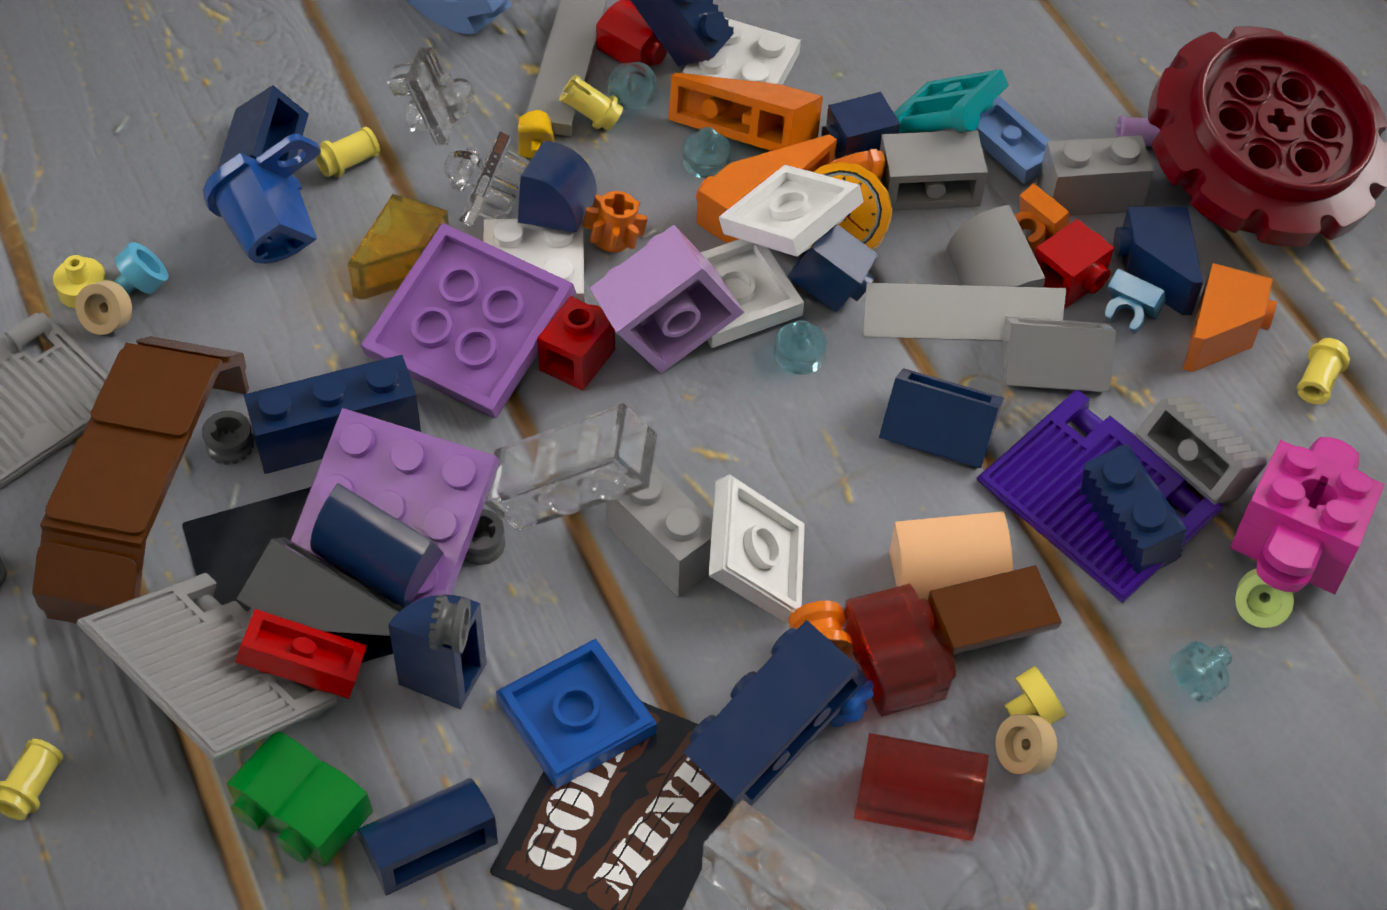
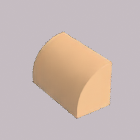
[889,511,1013,608]

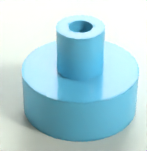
[113,242,169,295]

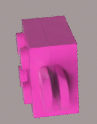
[1230,437,1385,594]

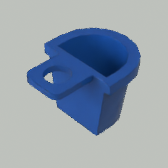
[203,134,321,264]

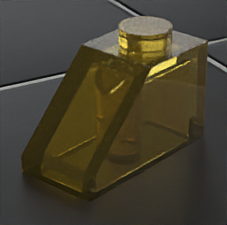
[348,194,449,300]

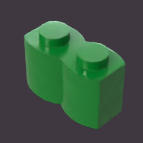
[226,731,373,867]

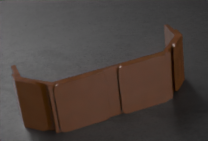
[32,336,249,624]

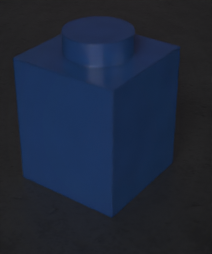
[821,92,900,159]
[787,224,878,312]

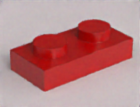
[235,609,367,699]

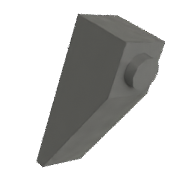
[237,537,403,636]

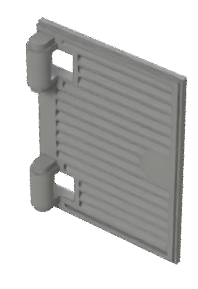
[0,312,109,489]
[77,573,337,761]

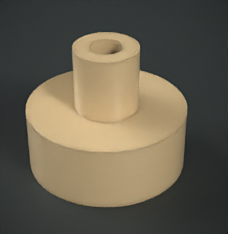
[75,280,132,335]
[995,714,1057,775]

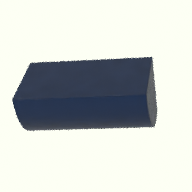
[217,85,309,176]
[517,141,597,232]
[879,368,1004,468]
[310,483,443,608]
[388,595,487,710]
[356,778,498,896]

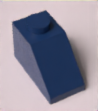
[1113,207,1203,315]

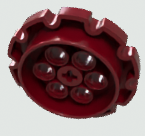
[1148,26,1387,247]

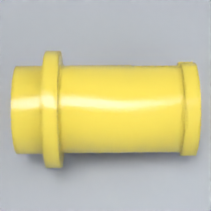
[559,75,623,131]
[315,127,380,178]
[1297,338,1350,405]
[0,738,63,820]

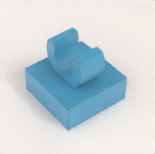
[1105,268,1166,334]

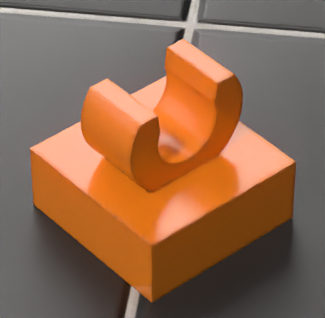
[1015,183,1069,252]

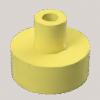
[53,255,107,309]
[1004,666,1066,725]

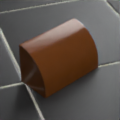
[923,565,1062,656]

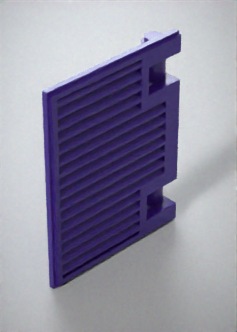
[977,390,1223,604]

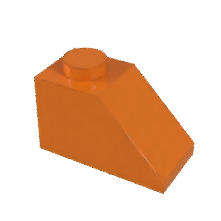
[1183,263,1277,372]

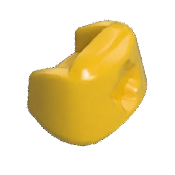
[518,110,555,158]

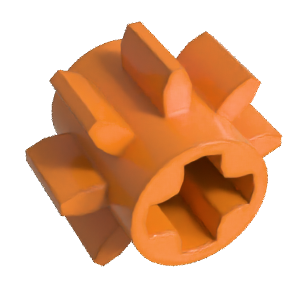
[583,191,648,252]

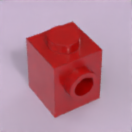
[1034,219,1114,310]
[537,296,615,391]

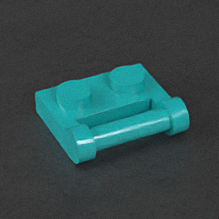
[894,69,1009,134]

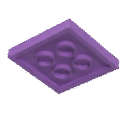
[360,223,576,419]
[291,408,500,603]

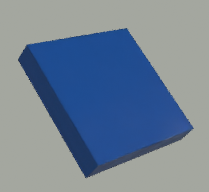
[496,638,657,789]

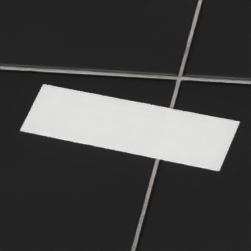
[863,283,1066,340]

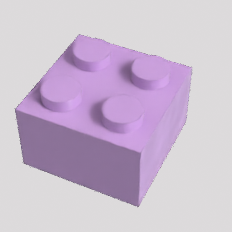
[590,225,744,374]

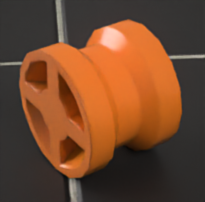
[788,600,854,657]

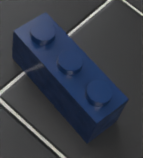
[243,355,421,474]
[683,619,868,811]

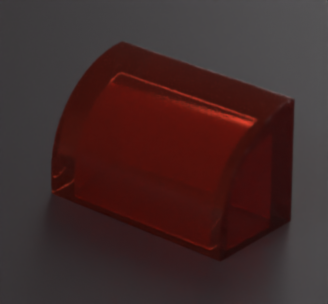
[854,733,989,841]

